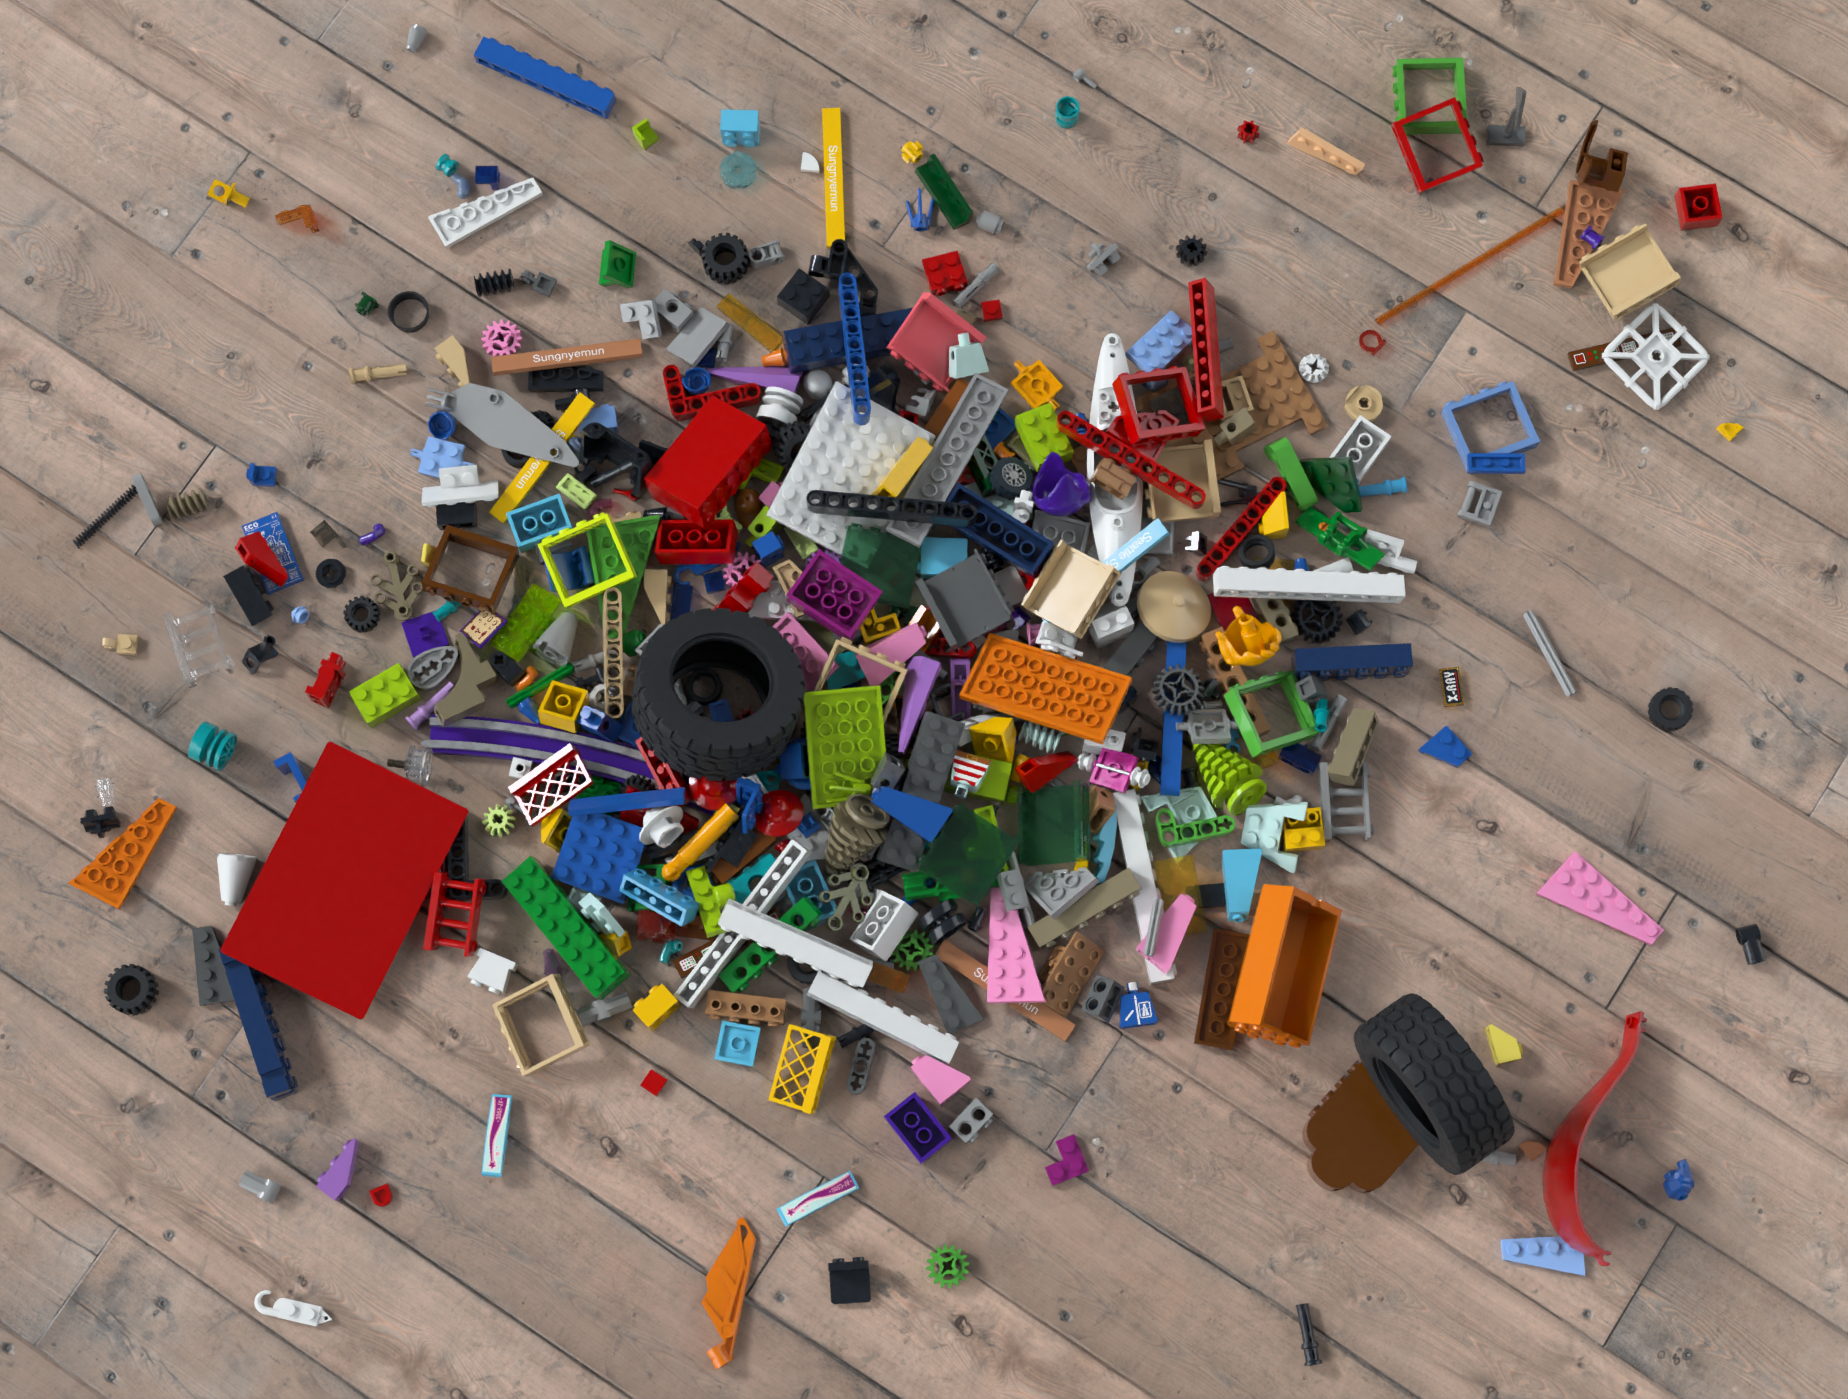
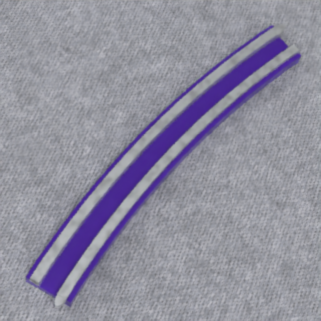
[421,714,715,817]

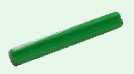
[506,662,575,709]

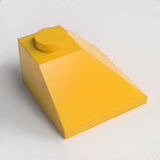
[1258,491,1289,540]
[969,717,1017,763]
[541,805,573,853]

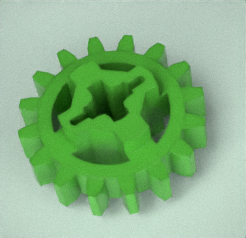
[891,929,933,972]
[926,1244,969,1288]

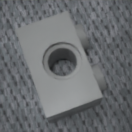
[655,289,693,333]

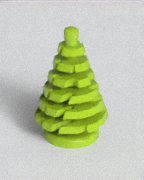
[1187,734,1267,816]

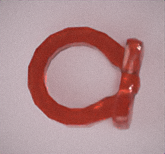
[1359,330,1386,356]

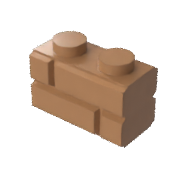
[1090,458,1137,500]

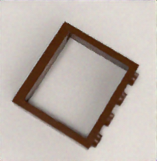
[422,525,519,614]

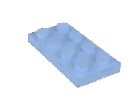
[1125,310,1193,372]

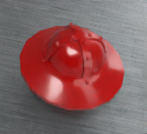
[688,777,738,811]
[755,789,804,837]

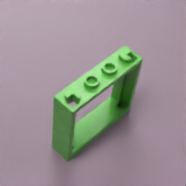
[1392,58,1467,135]
[1224,670,1320,758]

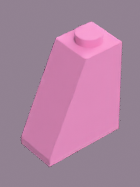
[911,1055,971,1106]

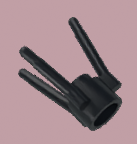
[1217,478,1257,506]

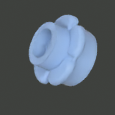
[292,606,309,624]

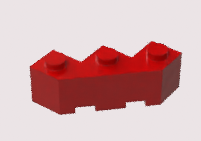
[712,562,774,613]

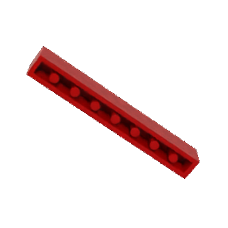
[1188,278,1224,422]

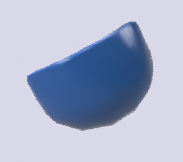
[682,367,712,395]
[428,411,456,440]

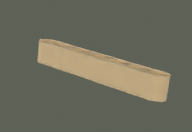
[603,587,624,720]

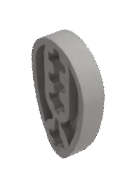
[408,646,459,691]

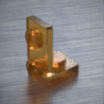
[275,205,319,233]
[867,962,910,994]

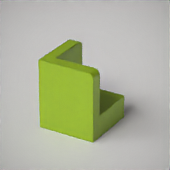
[632,118,659,150]

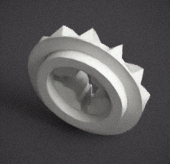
[1299,353,1329,383]
[589,683,619,713]

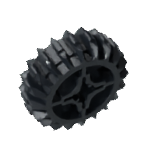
[1291,600,1343,644]

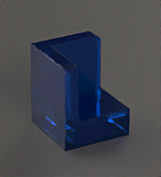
[475,166,500,190]

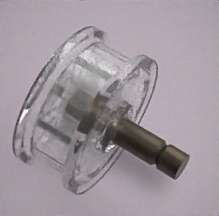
[387,745,433,788]

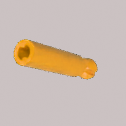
[662,803,740,882]

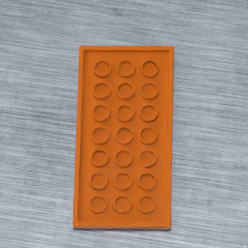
[959,633,1132,745]

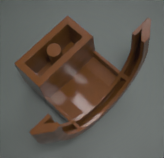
[1575,120,1628,192]

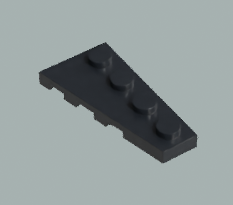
[528,366,604,392]

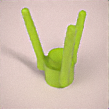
[827,772,871,803]

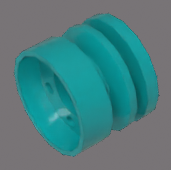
[188,721,237,771]

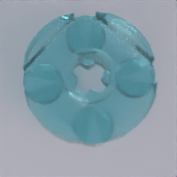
[719,151,756,189]

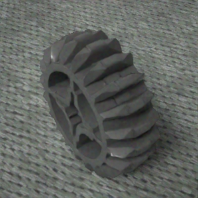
[1152,664,1205,716]

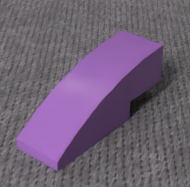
[950,658,971,719]

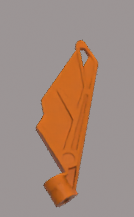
[701,1218,756,1370]

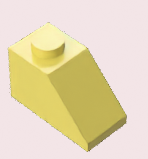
[1485,1024,1523,1066]

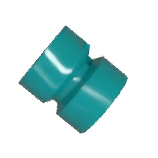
[1055,96,1080,129]

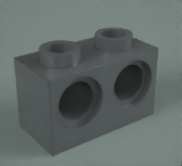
[1081,975,1125,1023]

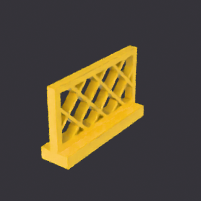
[768,1024,836,1114]

